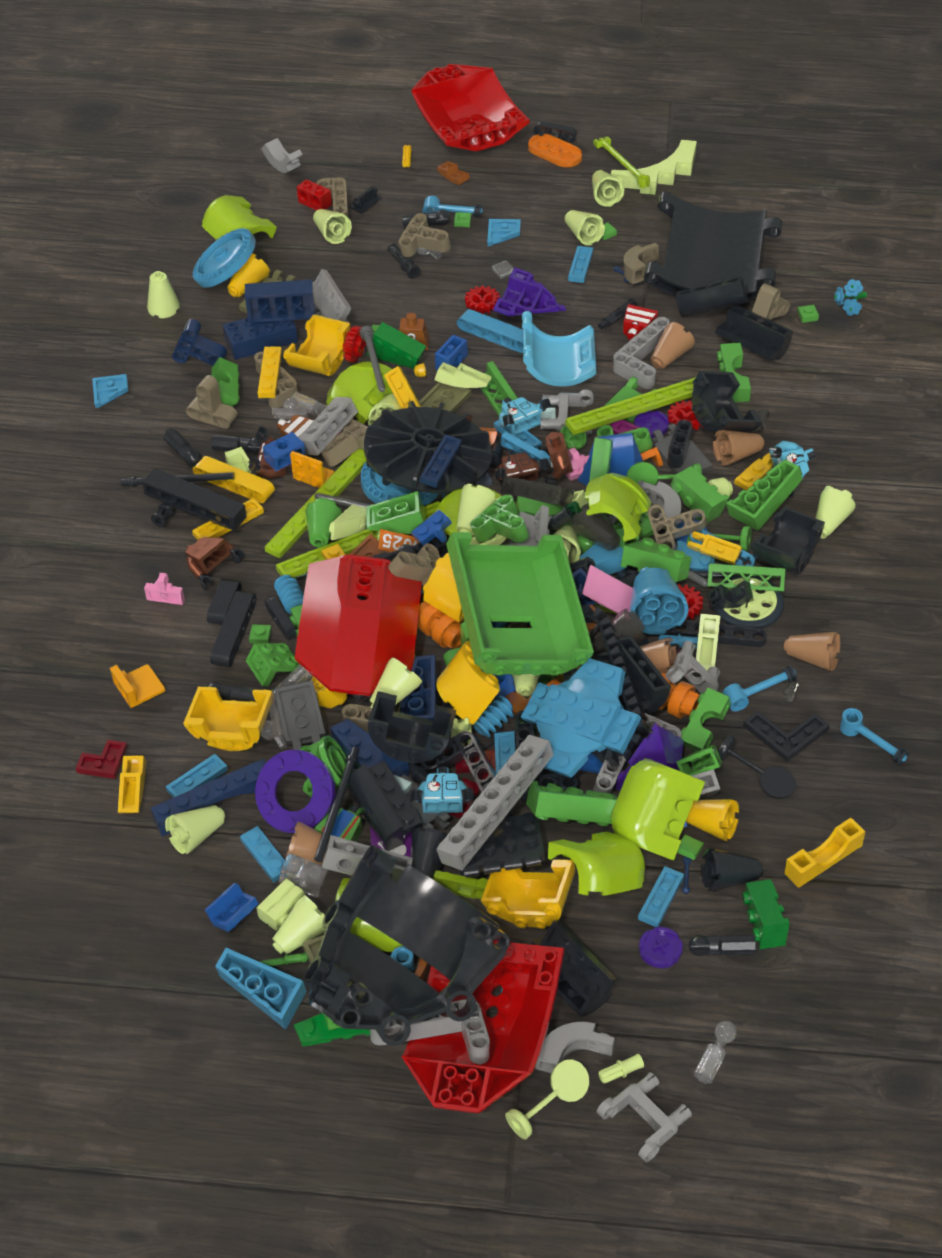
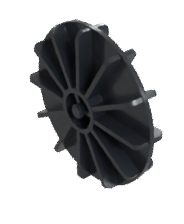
[363,401,492,499]

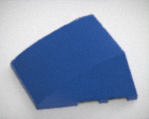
[578,433,644,485]

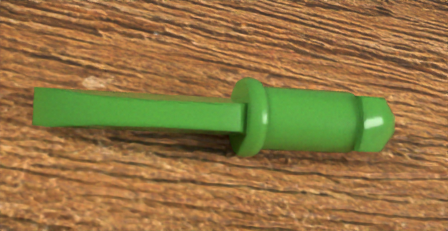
[259,953,308,966]

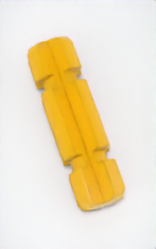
[402,145,411,168]

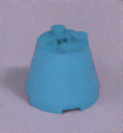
[629,567,688,634]

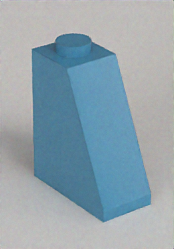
[580,535,627,575]

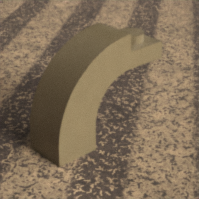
[624,243,659,284]

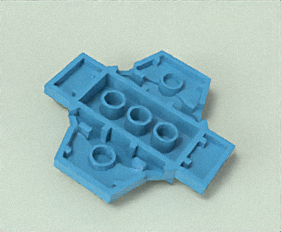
[521,658,641,778]

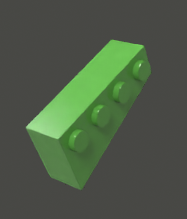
[726,460,803,531]
[526,781,617,826]

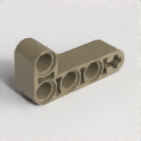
[317,177,348,217]
[254,352,298,409]

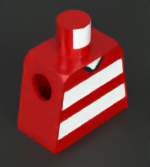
[623,304,658,340]

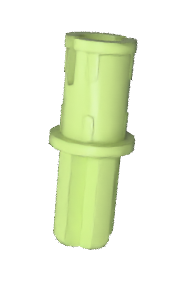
[598,1054,644,1084]

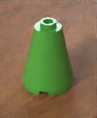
[305,498,342,548]

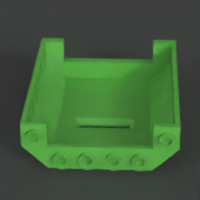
[446,532,594,675]

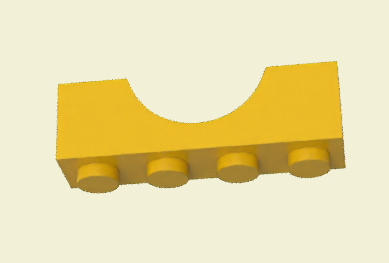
[784,818,865,888]

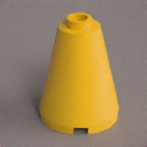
[228,253,270,297]
[686,799,739,841]

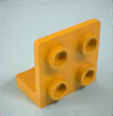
[290,451,334,488]
[110,664,165,708]

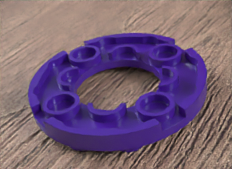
[255,750,335,833]

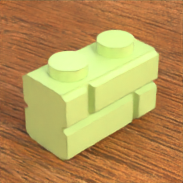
[257,879,305,931]

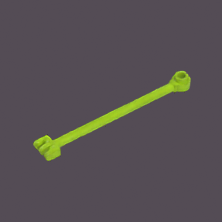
[593,136,650,188]

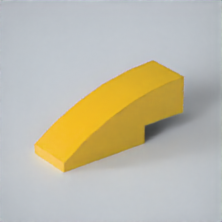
[118,756,146,813]

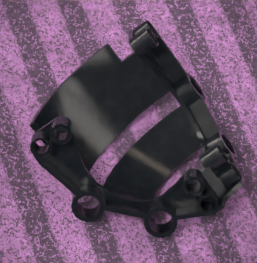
[303,845,510,1046]

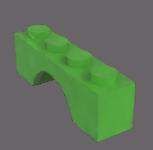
[717,343,751,402]

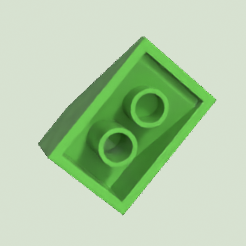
[366,491,426,534]

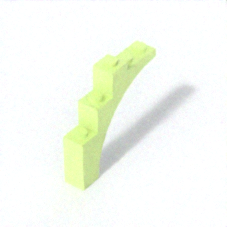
[611,140,697,195]

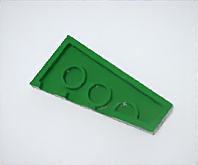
[294,1013,370,1047]

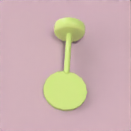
[505,1060,589,1140]

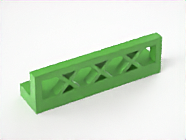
[480,361,518,416]
[589,437,614,514]
[707,564,785,592]

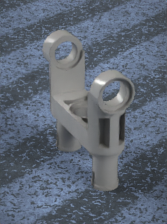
[541,390,594,436]
[665,641,720,693]
[596,1072,692,1162]

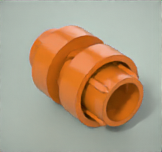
[418,601,464,649]
[659,673,700,719]

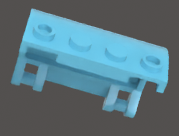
[522,311,596,386]

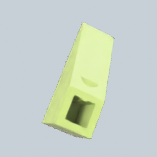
[329,504,367,540]

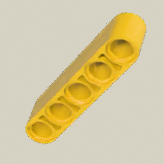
[193,456,275,503]

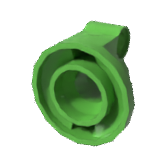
[300,735,353,797]

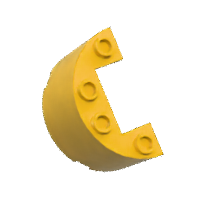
[284,314,350,376]
[423,553,464,622]
[436,641,500,725]
[183,687,273,751]
[481,860,575,929]

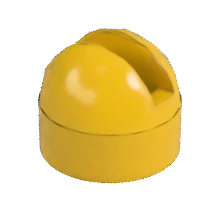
[414,363,427,377]

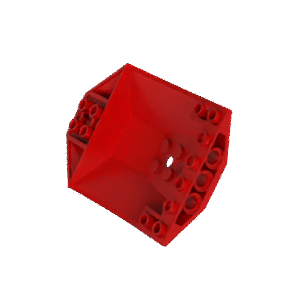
[411,64,530,151]
[294,554,422,696]
[401,941,565,1114]

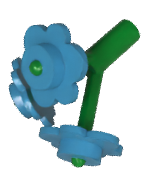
[834,279,867,316]

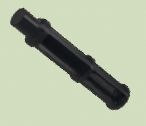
[598,299,637,329]

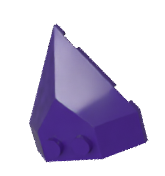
[493,267,566,317]
[616,723,684,791]

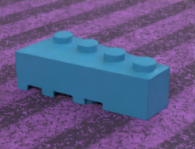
[215,948,307,1029]

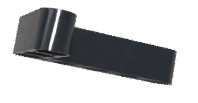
[515,710,578,802]
[422,731,515,817]

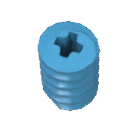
[274,574,304,614]
[471,695,514,738]

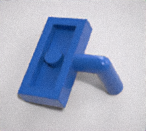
[411,510,452,546]

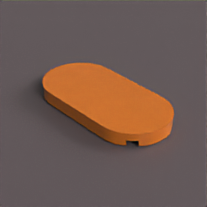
[528,134,582,167]

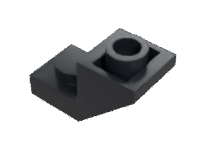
[707,580,753,610]

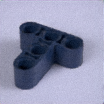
[172,319,227,366]

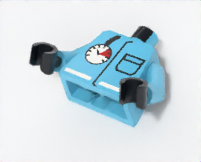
[499,397,552,435]
[769,441,816,498]
[410,766,475,813]

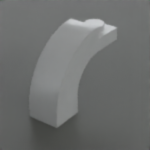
[261,138,303,173]
[638,480,681,531]
[536,1022,615,1073]

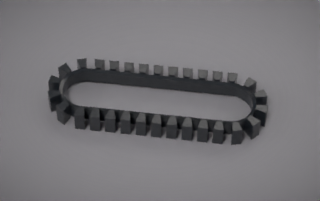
[563,605,650,766]

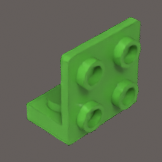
[246,643,302,686]

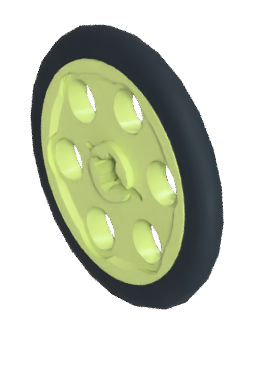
[714,575,784,628]

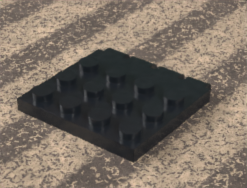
[460,813,545,878]

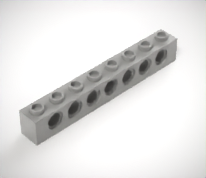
[437,735,554,870]

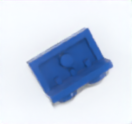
[205,883,259,932]

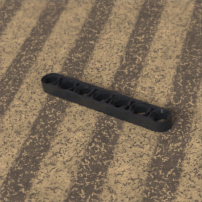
[634,620,767,647]

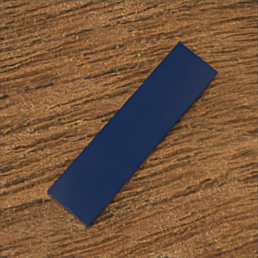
[419,435,462,488]

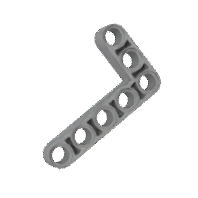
[613,317,670,389]
[593,713,682,794]
[370,999,489,1064]

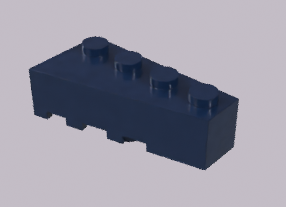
[400,655,439,721]
[330,719,409,777]

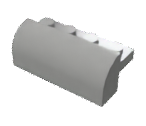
[313,269,351,323]
[511,505,550,546]

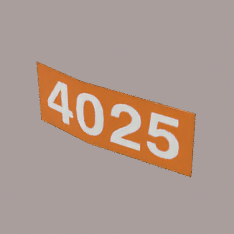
[378,529,419,552]

